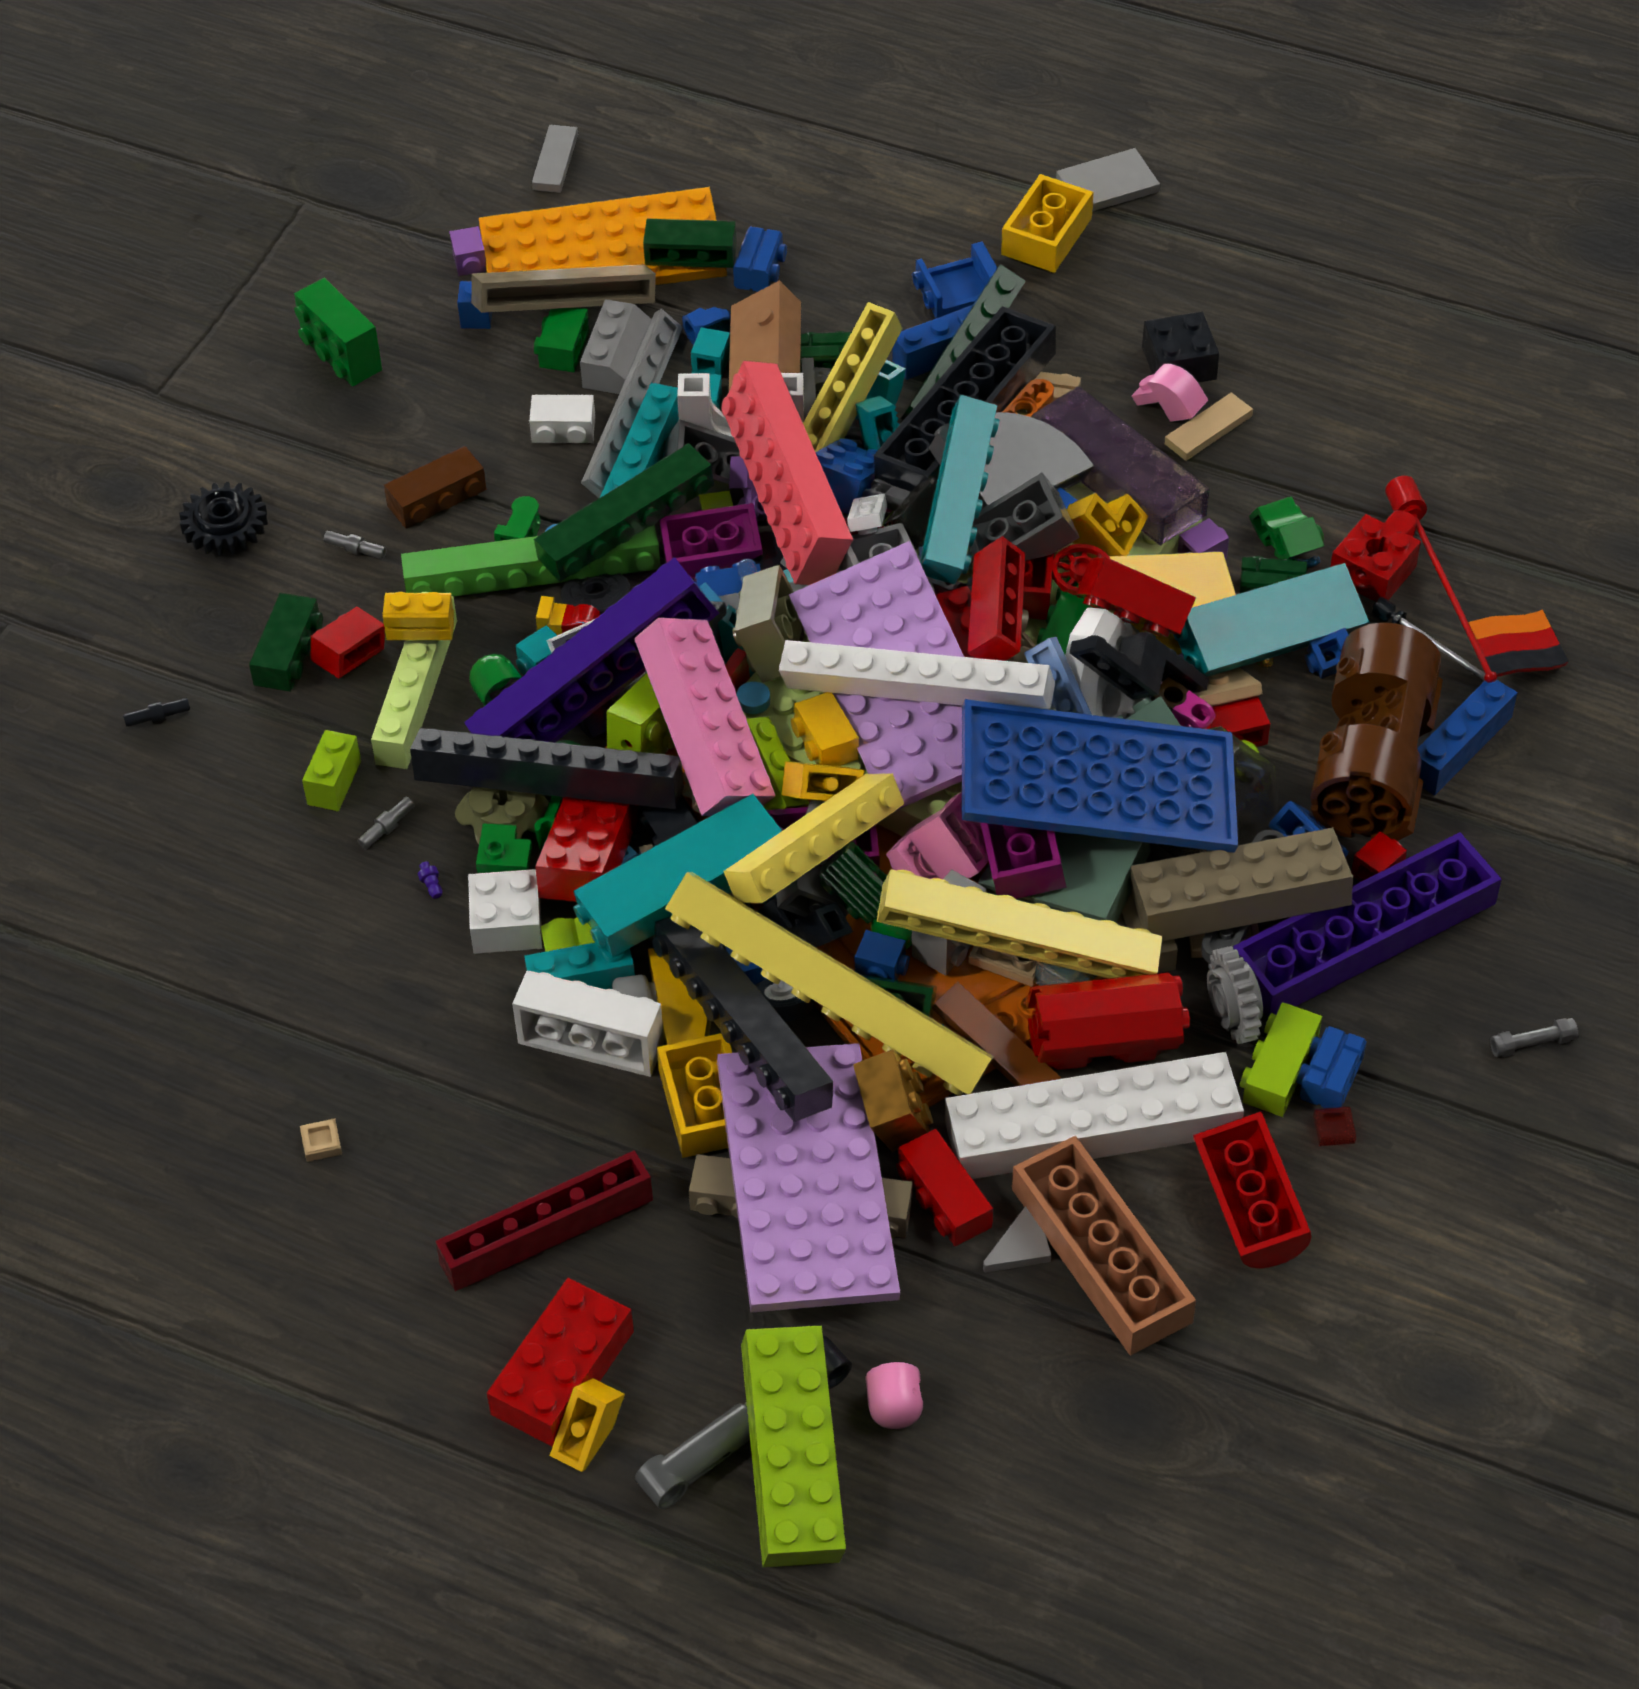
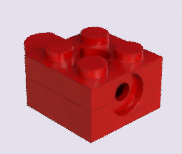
[1330,510,1421,602]

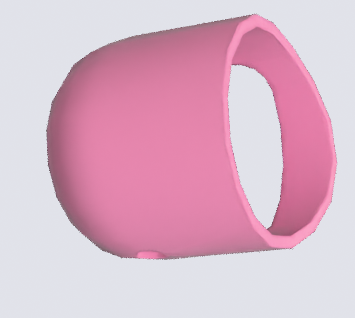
[865,1362,923,1429]

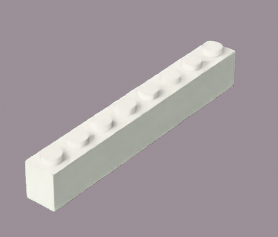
[779,640,1055,710]

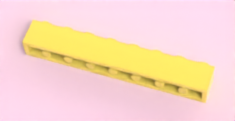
[876,869,1162,979]

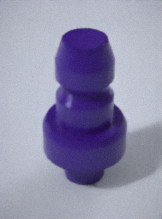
[417,861,442,899]

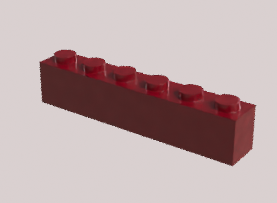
[435,1150,653,1292]

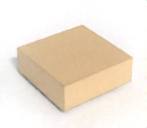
[300,1119,342,1162]

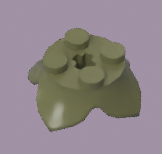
[455,787,549,844]

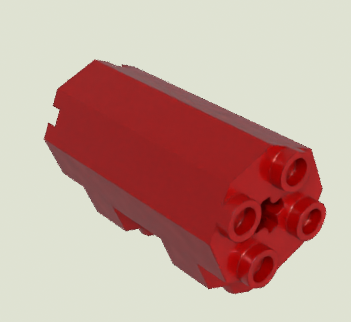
[1027,973,1190,1070]

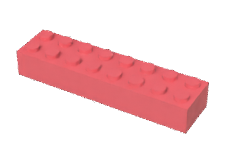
[721,361,853,585]

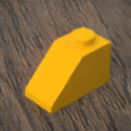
[549,1378,625,1472]

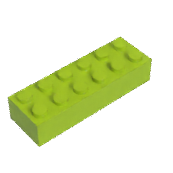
[741,1325,846,1567]

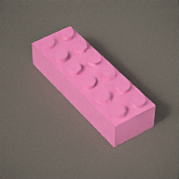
[634,618,776,816]

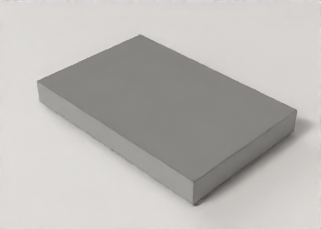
[1056,148,1160,212]

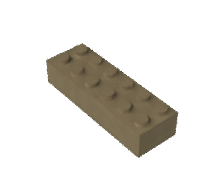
[1131,828,1353,941]

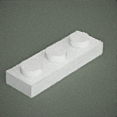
[847,493,887,535]

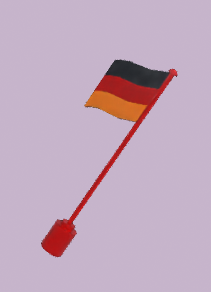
[1385,476,1568,683]

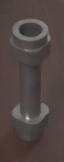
[1490,1018,1578,1057]

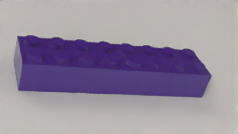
[464,557,720,743]
[1233,832,1502,1018]

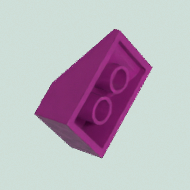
[659,503,763,581]

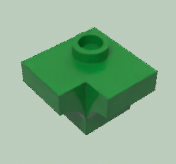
[476,823,532,874]

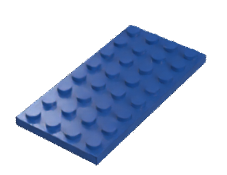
[962,699,1238,853]

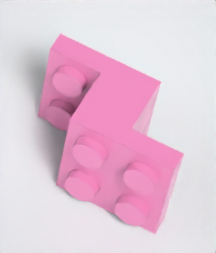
[886,792,989,879]

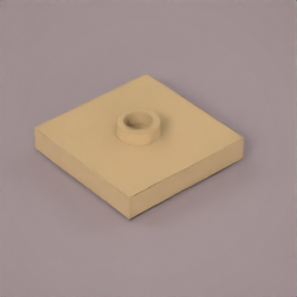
[1194,668,1263,707]

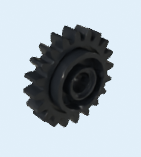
[179,482,268,556]

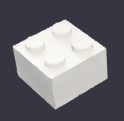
[468,869,542,954]

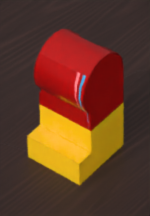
[536,596,600,635]

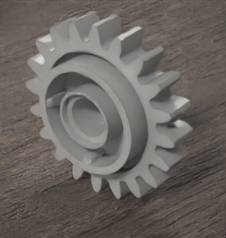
[1207,946,1263,1044]

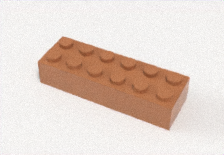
[1012,1135,1196,1356]

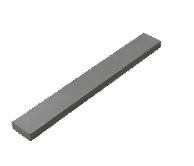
[581,308,683,498]

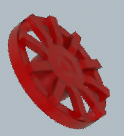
[1052,544,1111,598]

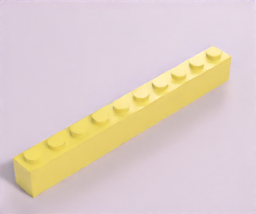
[665,872,994,1096]

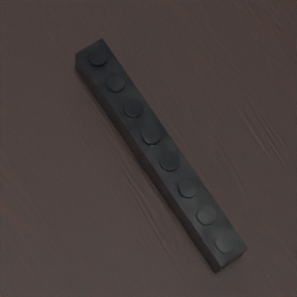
[410,728,684,809]
[652,916,833,1122]

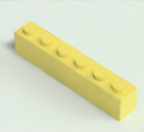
[803,302,903,452]
[723,773,904,903]

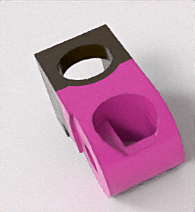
[1151,677,1215,729]

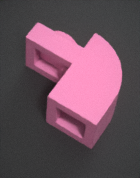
[1132,364,1208,422]

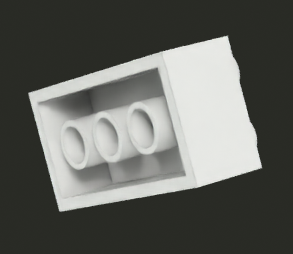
[512,970,664,1077]

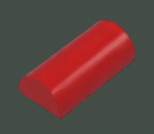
[1193,1112,1312,1268]

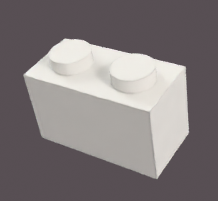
[529,395,595,443]

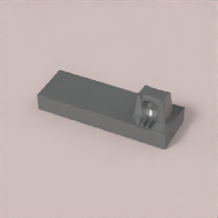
[801,358,831,419]

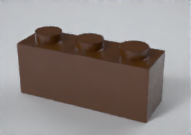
[384,446,487,528]

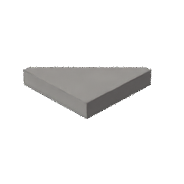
[983,1206,1051,1273]

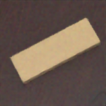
[1164,392,1253,461]

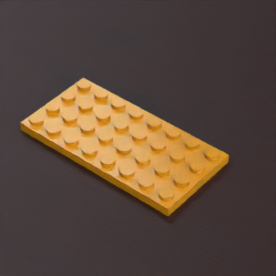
[479,187,727,285]

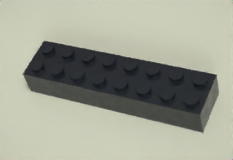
[874,306,1056,505]

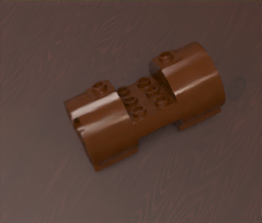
[1310,623,1443,841]

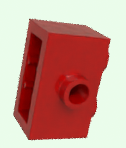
[311,607,385,679]

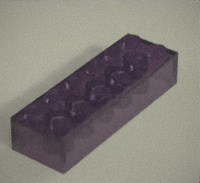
[1032,386,1210,546]

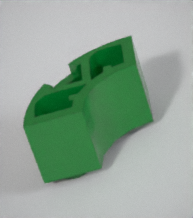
[1249,496,1324,560]

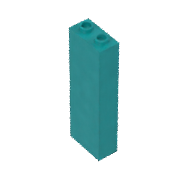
[1173,563,1369,677]
[573,794,782,958]

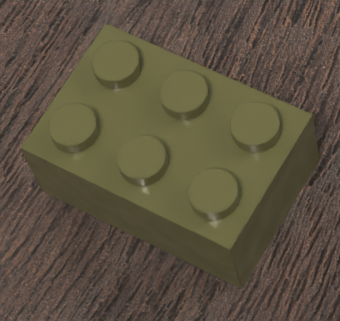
[732,565,805,683]

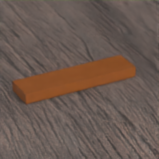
[932,982,1061,1086]

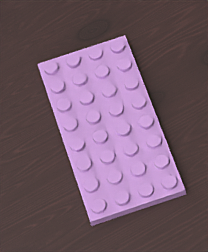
[789,541,964,810]
[717,1043,900,1312]

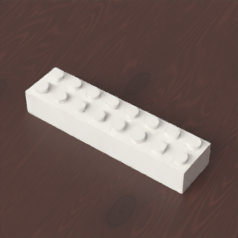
[945,1052,1244,1179]

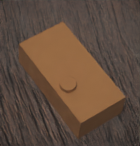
[729,280,801,390]

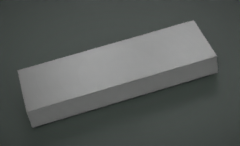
[532,125,578,193]

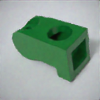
[494,496,541,541]

